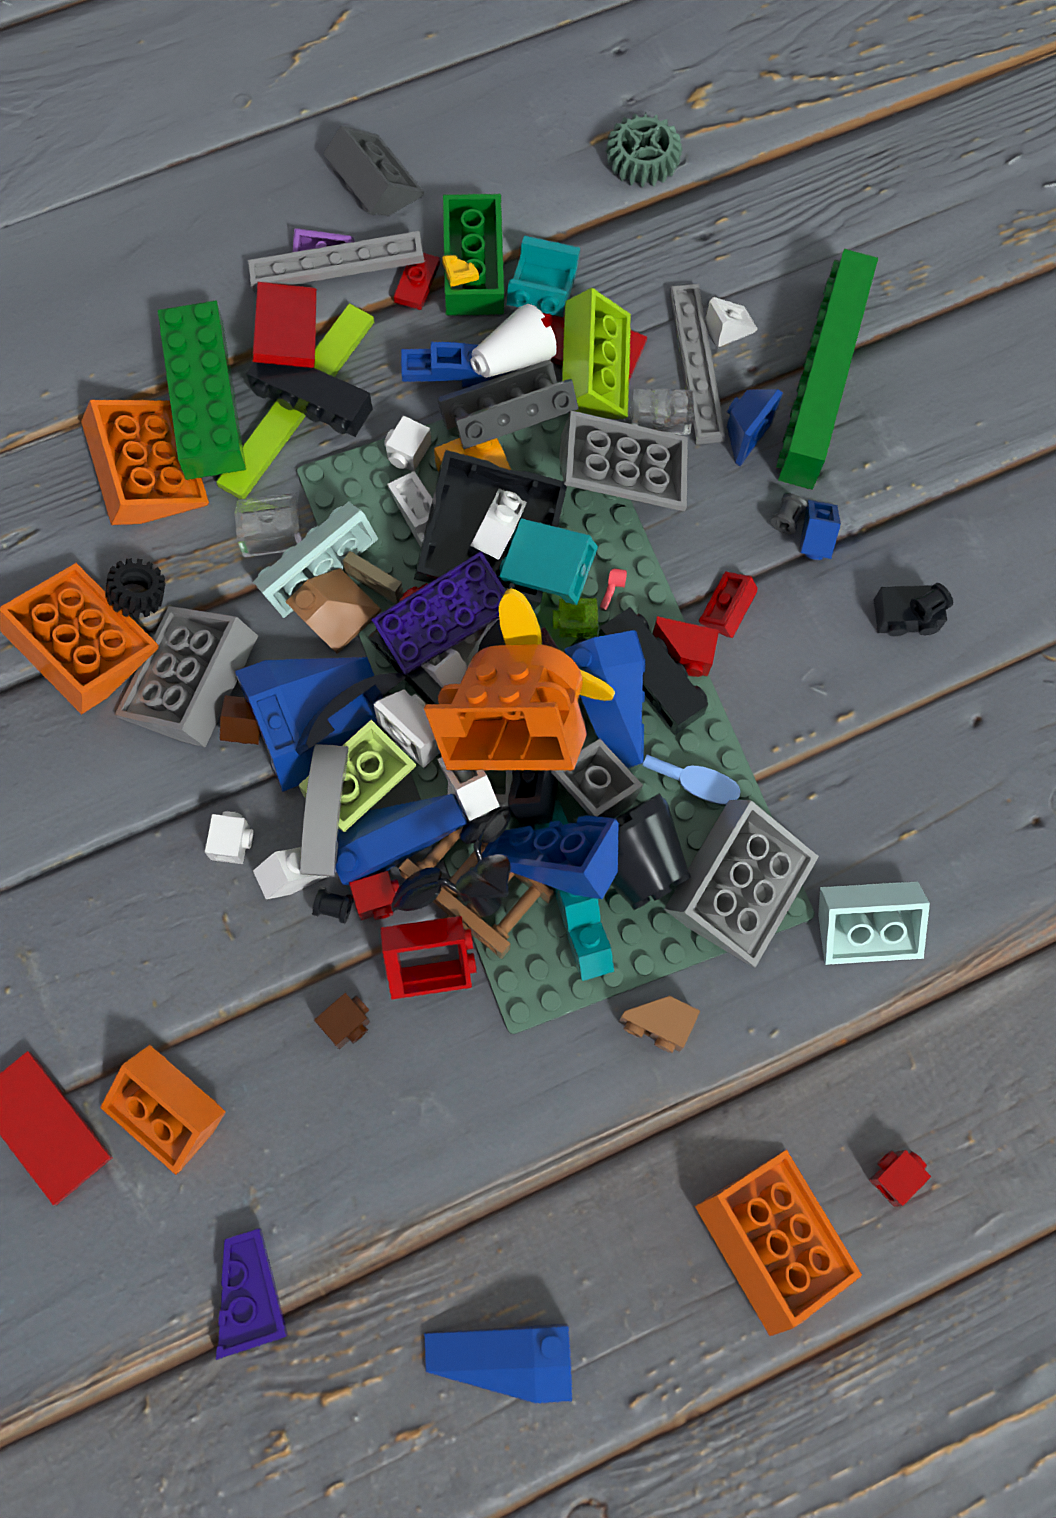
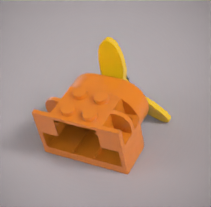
[424,588,615,770]

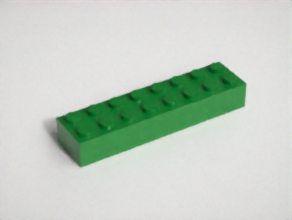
[776,249,878,490]

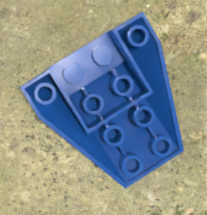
[235,657,383,792]

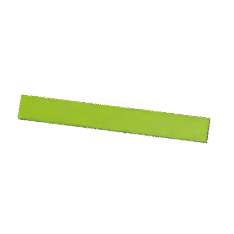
[217,303,375,501]

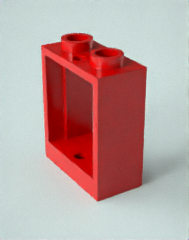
[381,916,477,1000]

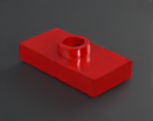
[394,253,440,310]

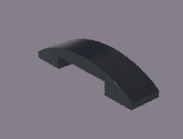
[295,673,406,755]

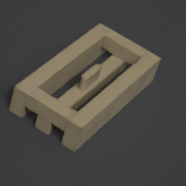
[343,551,404,604]

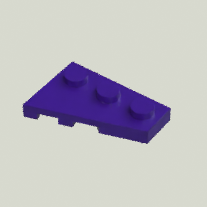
[216,1228,288,1360]

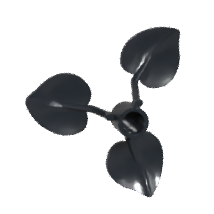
[391,806,511,916]

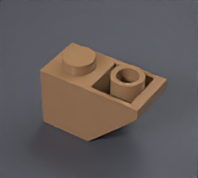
[619,996,700,1053]

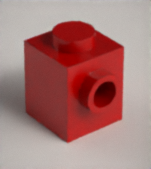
[349,871,399,920]
[869,1150,931,1207]

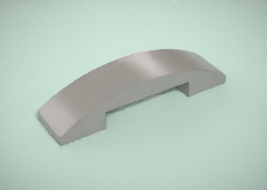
[300,744,349,877]

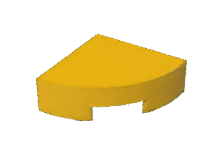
[442,255,479,287]

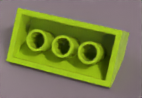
[562,288,631,419]

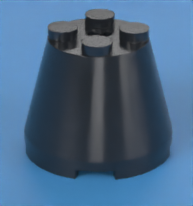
[611,793,692,910]

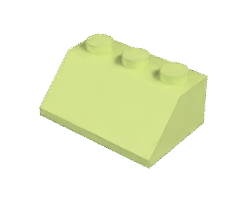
[299,720,416,832]

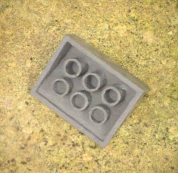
[559,411,688,511]
[115,606,258,747]
[664,800,819,968]

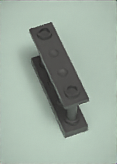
[437,360,579,449]

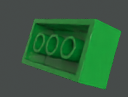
[443,194,504,315]

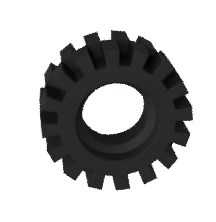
[105,558,166,618]

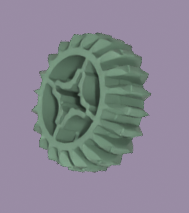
[606,112,682,188]

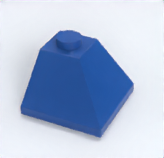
[727,389,783,466]

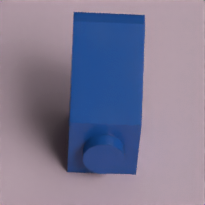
[800,500,841,560]

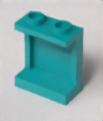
[506,236,581,317]
[499,519,598,605]

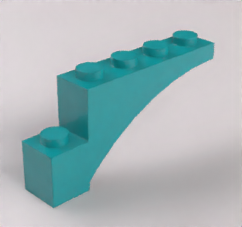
[532,800,614,981]

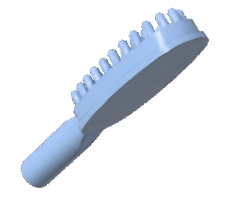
[642,754,740,805]

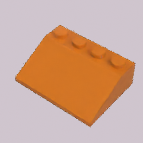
[81,400,209,525]
[0,563,159,715]
[695,1149,862,1336]

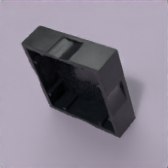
[414,450,567,610]

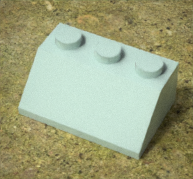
[818,881,930,965]

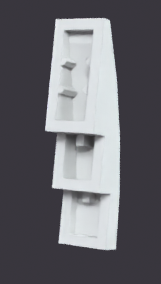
[387,471,432,547]

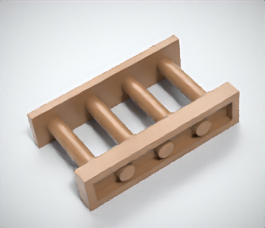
[399,812,554,959]

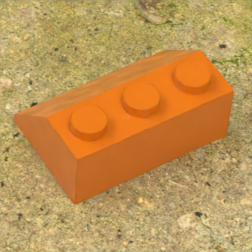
[100,1045,226,1175]

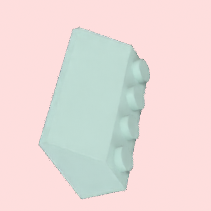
[253,502,378,618]

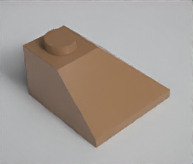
[285,568,382,654]

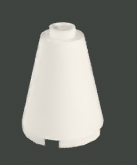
[471,304,556,378]

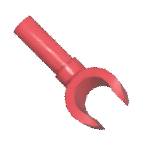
[599,569,627,611]

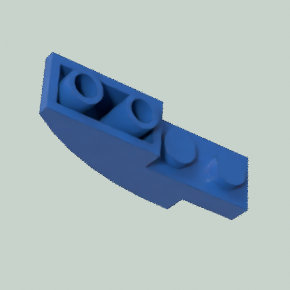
[401,342,520,387]

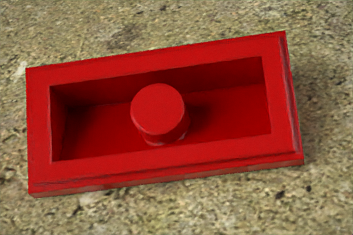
[699,571,758,638]

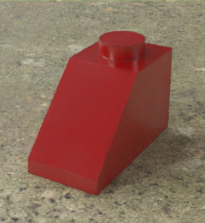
[652,616,719,677]

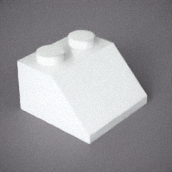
[374,690,440,769]

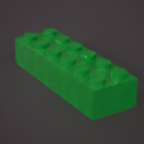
[158,300,246,480]

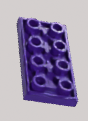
[371,552,506,675]

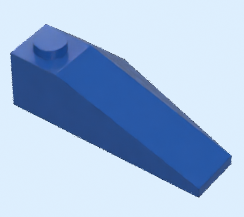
[565,630,645,768]
[336,794,468,885]
[482,815,618,899]
[424,1324,572,1403]

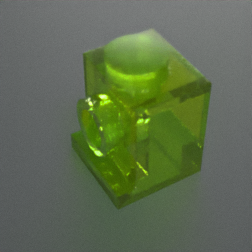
[552,598,598,639]

